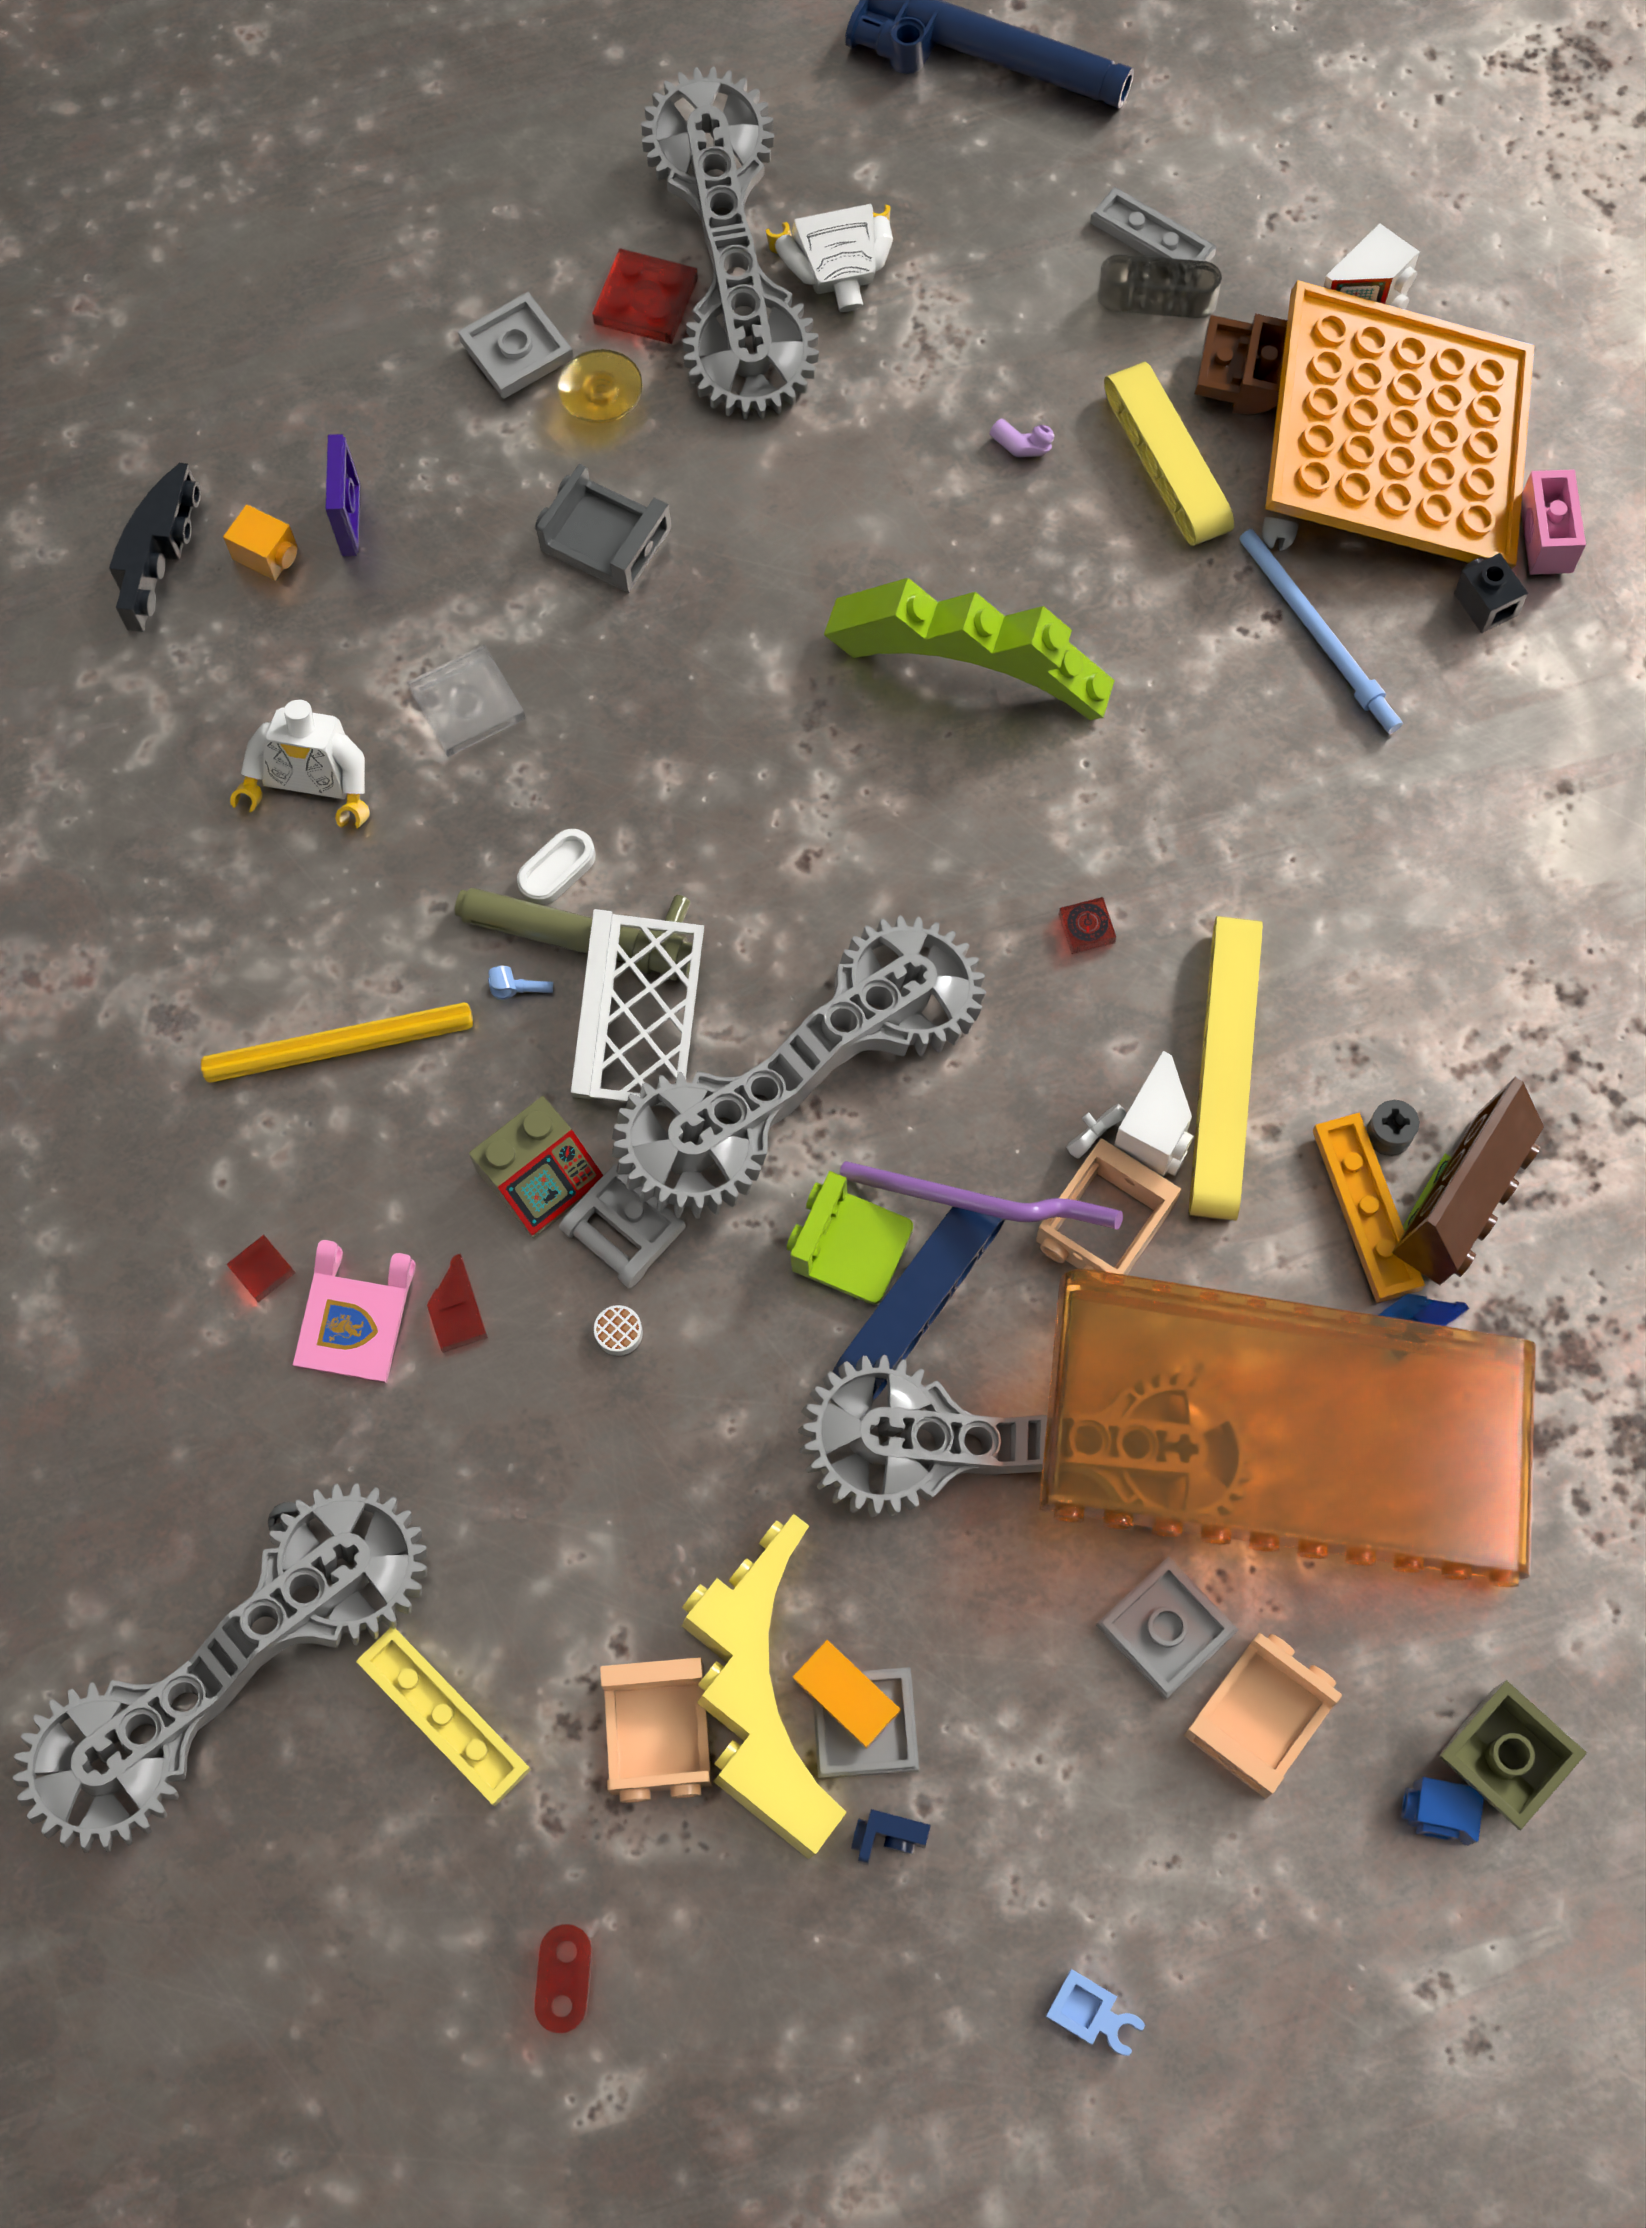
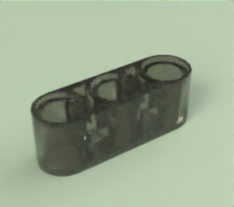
[1098,254,1222,318]

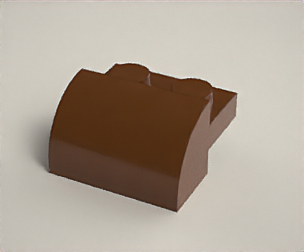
[1194,313,1287,414]

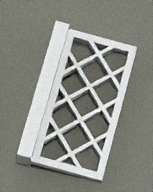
[571,909,704,1107]

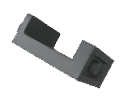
[535,464,672,593]

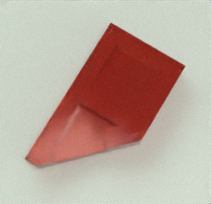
[427,1253,488,1353]

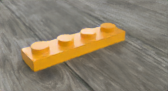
[1313,1112,1425,1303]

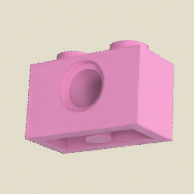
[1521,469,1586,575]

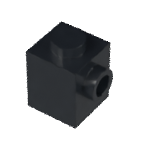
[1454,553,1528,634]

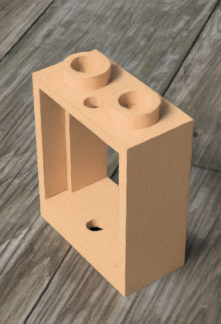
[1036,1138,1181,1292]

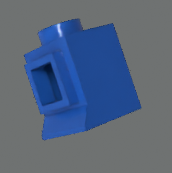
[1401,1777,1484,1846]

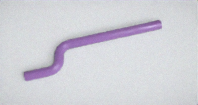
[840,1161,1123,1230]

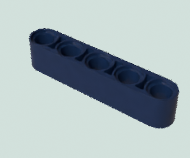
[832,1206,1006,1402]

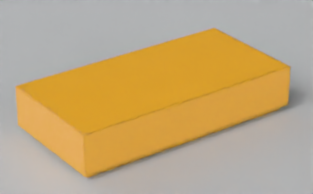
[793,1640,901,1749]

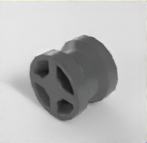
[1366,1099,1420,1156]

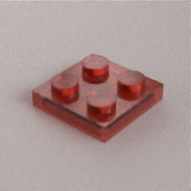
[592,248,698,344]

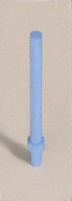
[1239,529,1403,734]

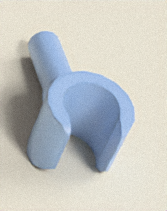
[488,966,553,1000]

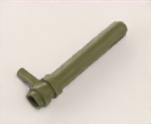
[455,887,693,981]

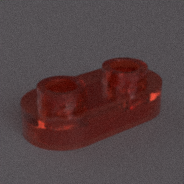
[534,1924,593,2034]

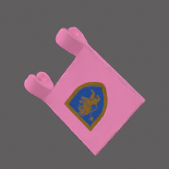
[293,1240,416,1383]

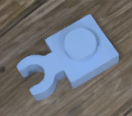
[1045,1969,1145,2056]

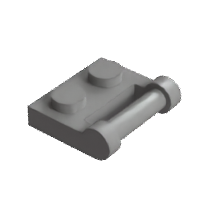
[559,1164,686,1289]

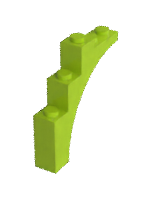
[824,578,1115,720]

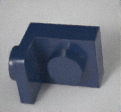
[851,1809,931,1865]

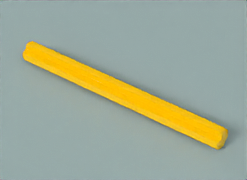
[201,1002,473,1083]

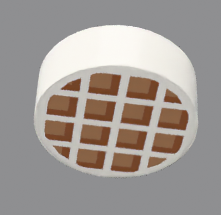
[594,1305,643,1356]

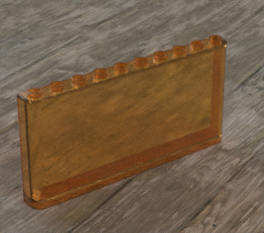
[1039,1269,1536,1588]

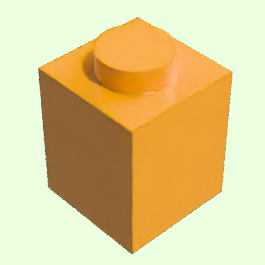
[223,504,298,581]

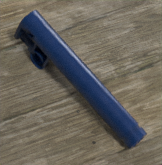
[845,0,1134,109]

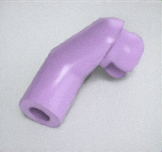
[989,418,1054,457]

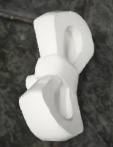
[1066,1104,1127,1159]

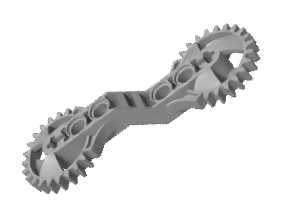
[641,67,819,420]
[612,916,986,1219]
[798,1355,1255,1534]
[13,1483,427,1853]

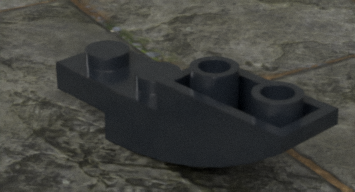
[109,463,201,632]

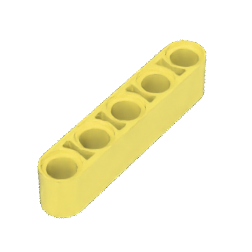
[1104,362,1234,546]

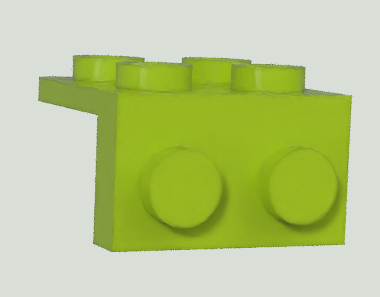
[786,1171,913,1305]

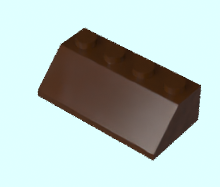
[1392,1077,1544,1286]

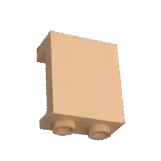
[1183,1633,1342,1799]
[600,1657,712,1803]

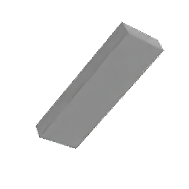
[1090,187,1216,283]

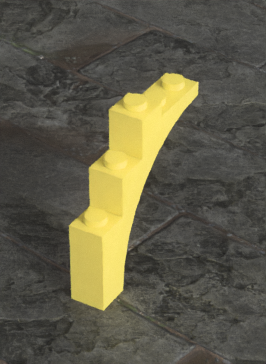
[682,1514,847,1859]

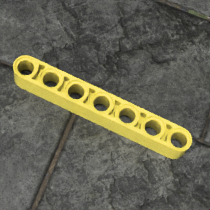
[1189,916,1263,1221]

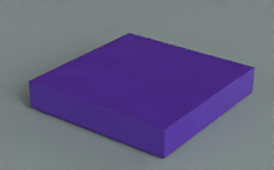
[325,434,360,556]

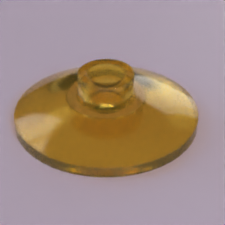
[558,349,643,423]

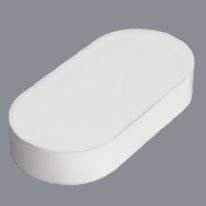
[517,829,596,905]

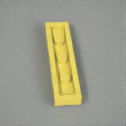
[356,1627,532,1806]

